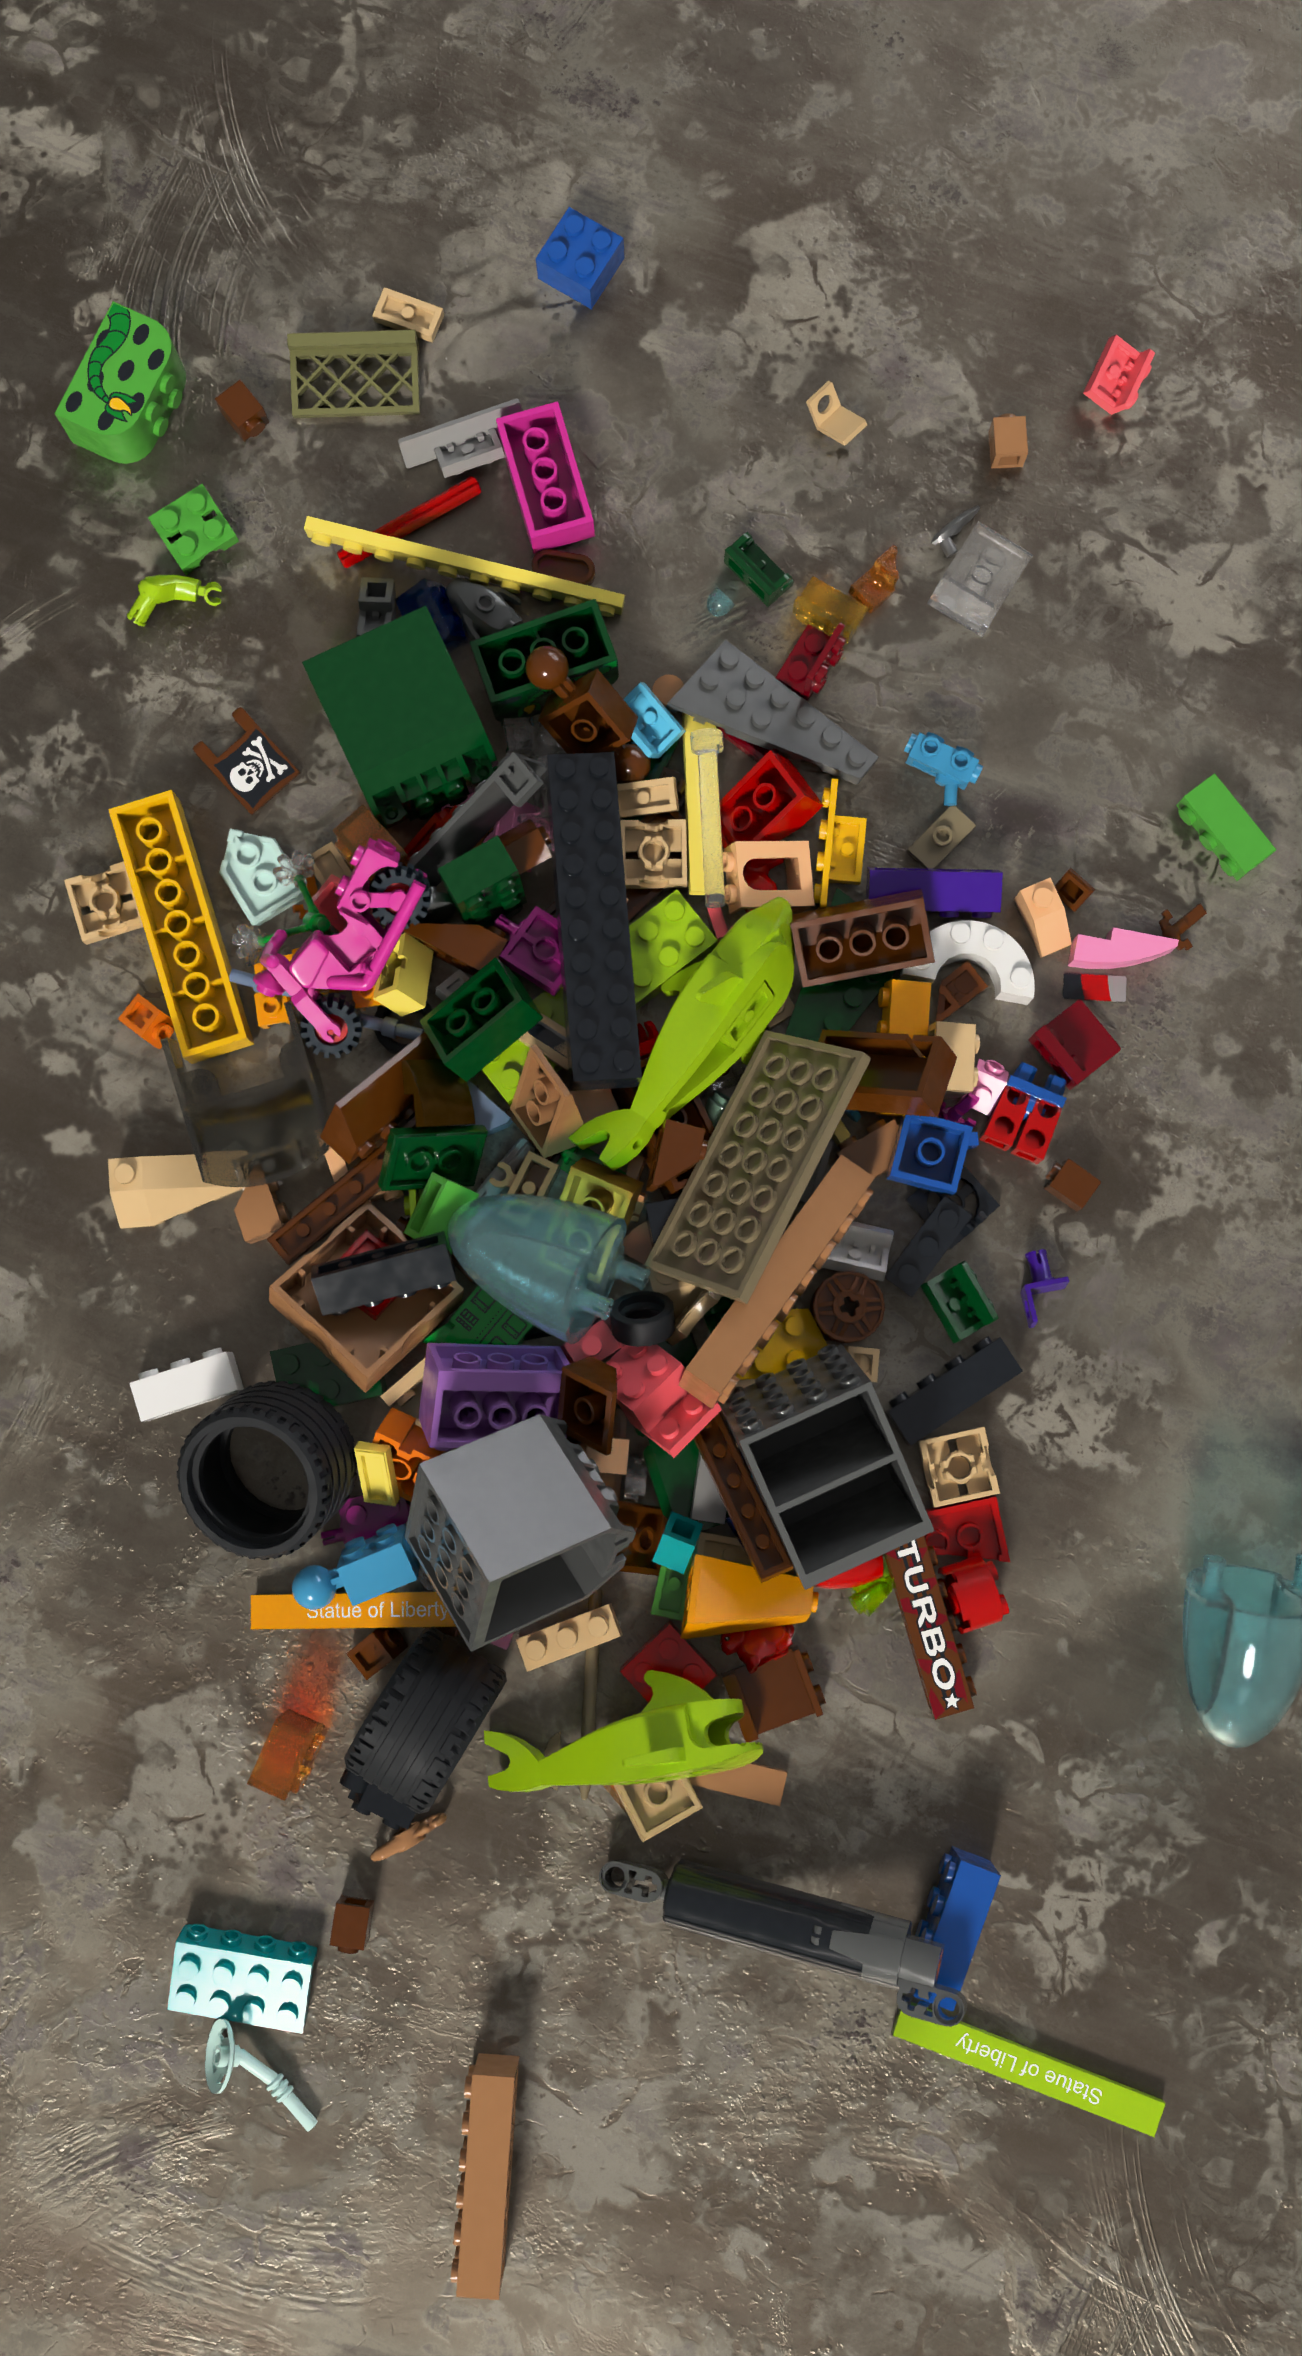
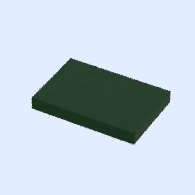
[378,1125,488,1191]

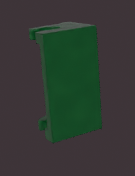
[724,532,794,607]

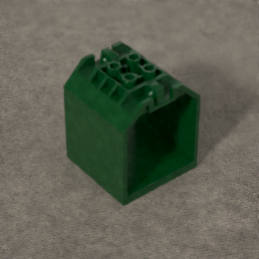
[302,606,498,834]

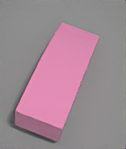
[1068,927,1179,969]

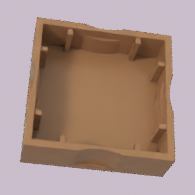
[269,1201,464,1393]

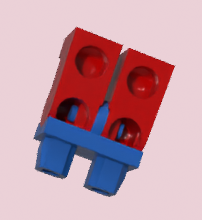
[979,1062,1067,1165]

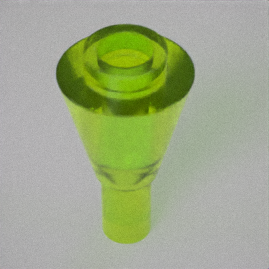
[849,1575,894,1617]

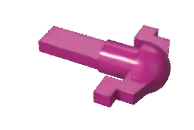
[939,1093,980,1127]

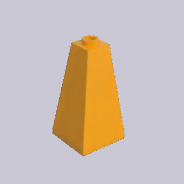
[680,1554,819,1639]

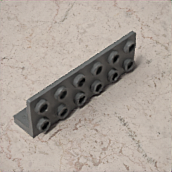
[406,752,547,886]

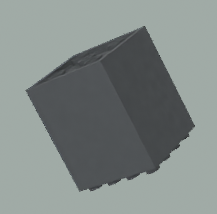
[718,1344,935,1590]

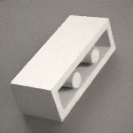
[130,1347,244,1422]

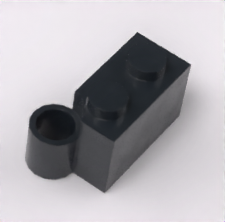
[339,1768,416,1830]

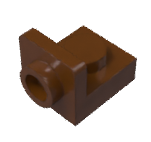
[346,1628,408,1680]

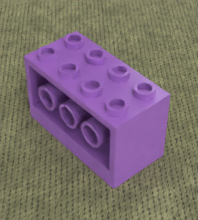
[418,1343,570,1451]

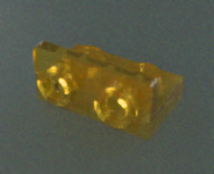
[792,576,868,644]

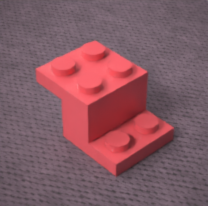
[606,1344,722,1458]

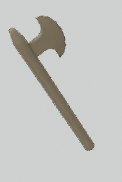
[544,1589,602,1800]

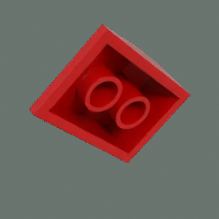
[719,750,824,849]

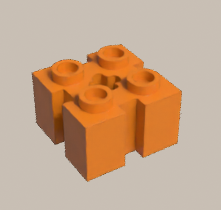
[372,1407,446,1502]

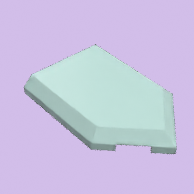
[219,828,304,927]

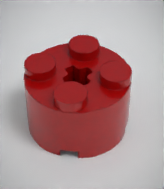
[938,1555,1009,1634]

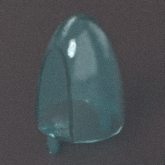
[447,1194,651,1344]
[1183,1553,1302,1749]

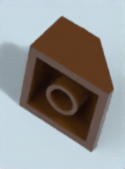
[557,1356,617,1456]

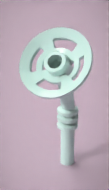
[205,2019,318,2132]

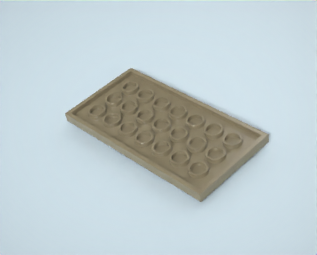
[644,1030,871,1304]

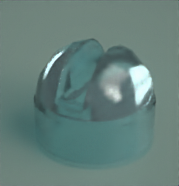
[706,587,735,617]

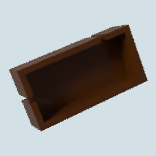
[818,1029,957,1117]

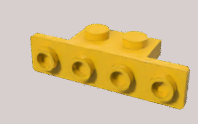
[814,778,867,909]

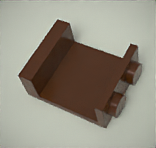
[721,1645,826,1743]

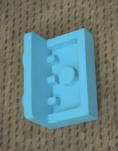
[623,682,686,758]

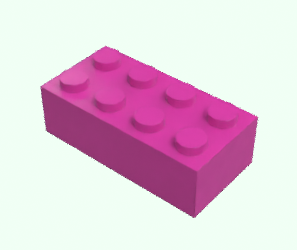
[496,401,595,554]

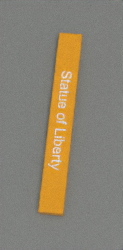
[251,1591,456,1630]

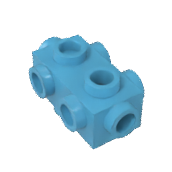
[904,732,983,806]

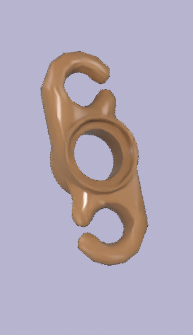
[370,1813,447,1861]

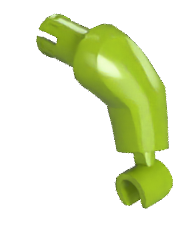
[126,575,222,627]

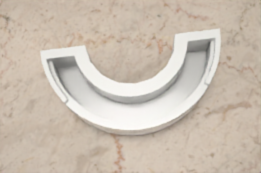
[899,920,1035,1005]

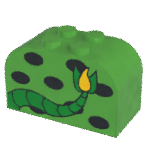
[55,301,186,464]

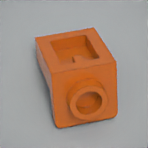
[118,993,175,1049]

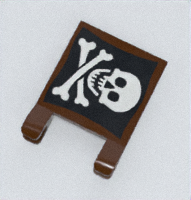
[193,707,300,815]

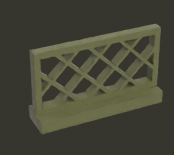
[287,330,420,418]

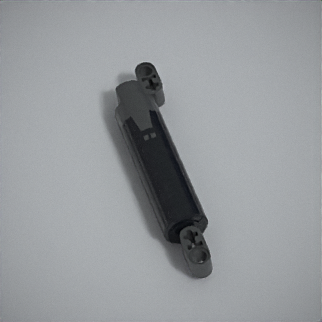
[599,1859,967,2027]

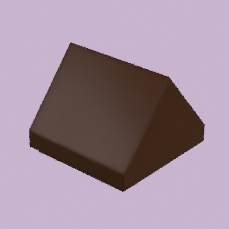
[1055,868,1095,912]

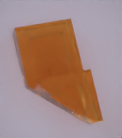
[848,545,899,614]

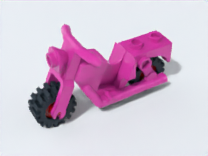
[253,838,431,1058]

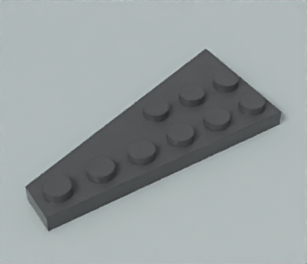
[666,640,879,785]

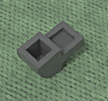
[356,577,396,637]

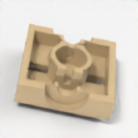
[620,819,687,889]
[64,861,143,945]
[917,1427,1000,1508]

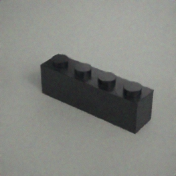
[311,1231,456,1316]
[885,1336,1023,1446]

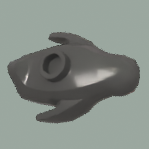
[446,578,523,641]

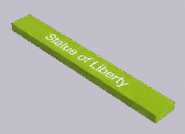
[891,2002,1166,2137]

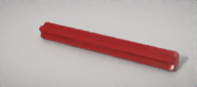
[337,476,481,568]

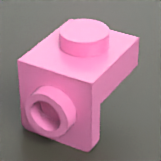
[960,1059,1009,1117]

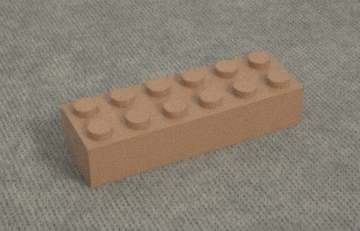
[451,2053,520,2300]

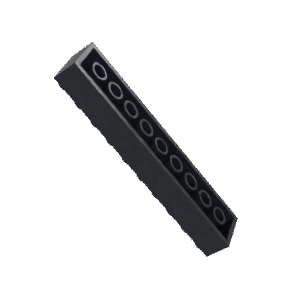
[545,752,642,1091]

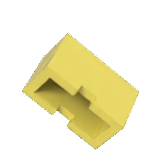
[373,933,434,1017]

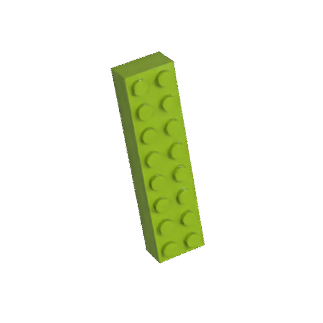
[481,889,718,1107]

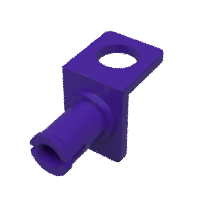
[1020,1249,1069,1328]

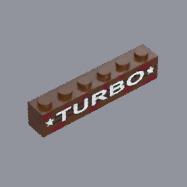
[884,1536,977,1720]

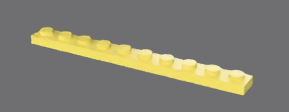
[304,516,625,617]

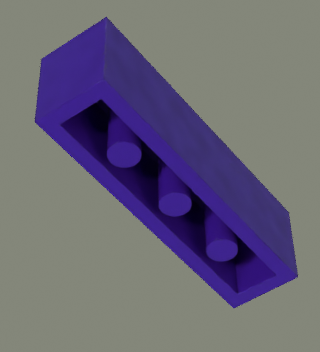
[866,867,1003,918]

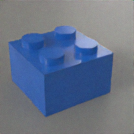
[536,207,624,310]
[886,1114,973,1196]

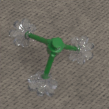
[232,850,339,967]

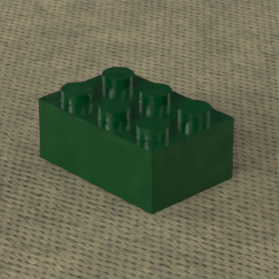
[420,957,543,1082]
[270,1342,387,1407]

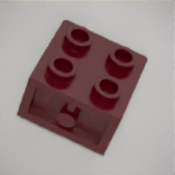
[775,622,847,701]
[1028,999,1121,1091]

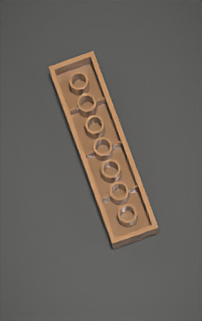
[679,1154,875,1409]

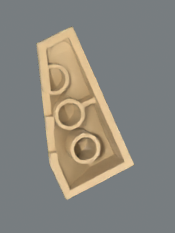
[108,1152,250,1229]

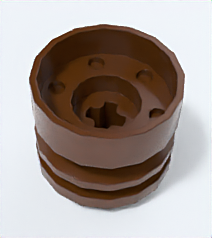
[810,1271,885,1344]

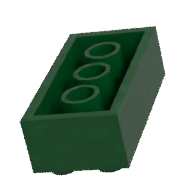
[438,835,527,929]

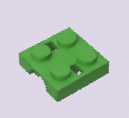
[148,484,239,575]

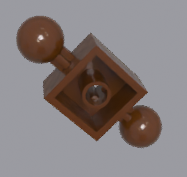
[526,645,651,784]

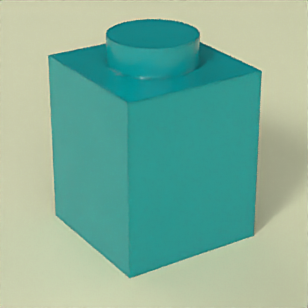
[652,1512,703,1574]

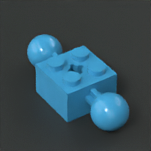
[292,1523,420,1610]

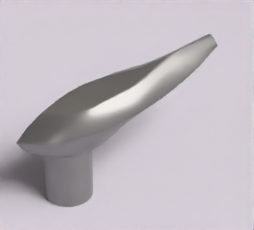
[931,505,980,558]

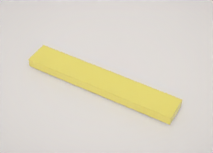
[682,713,723,896]

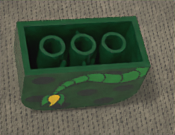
[470,599,619,722]

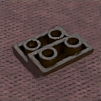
[401,1059,476,1127]

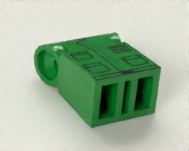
[423,1273,544,1345]

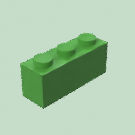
[1176,773,1276,881]

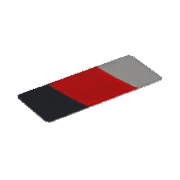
[1063,973,1127,1002]

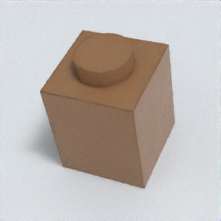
[989,414,1028,469]

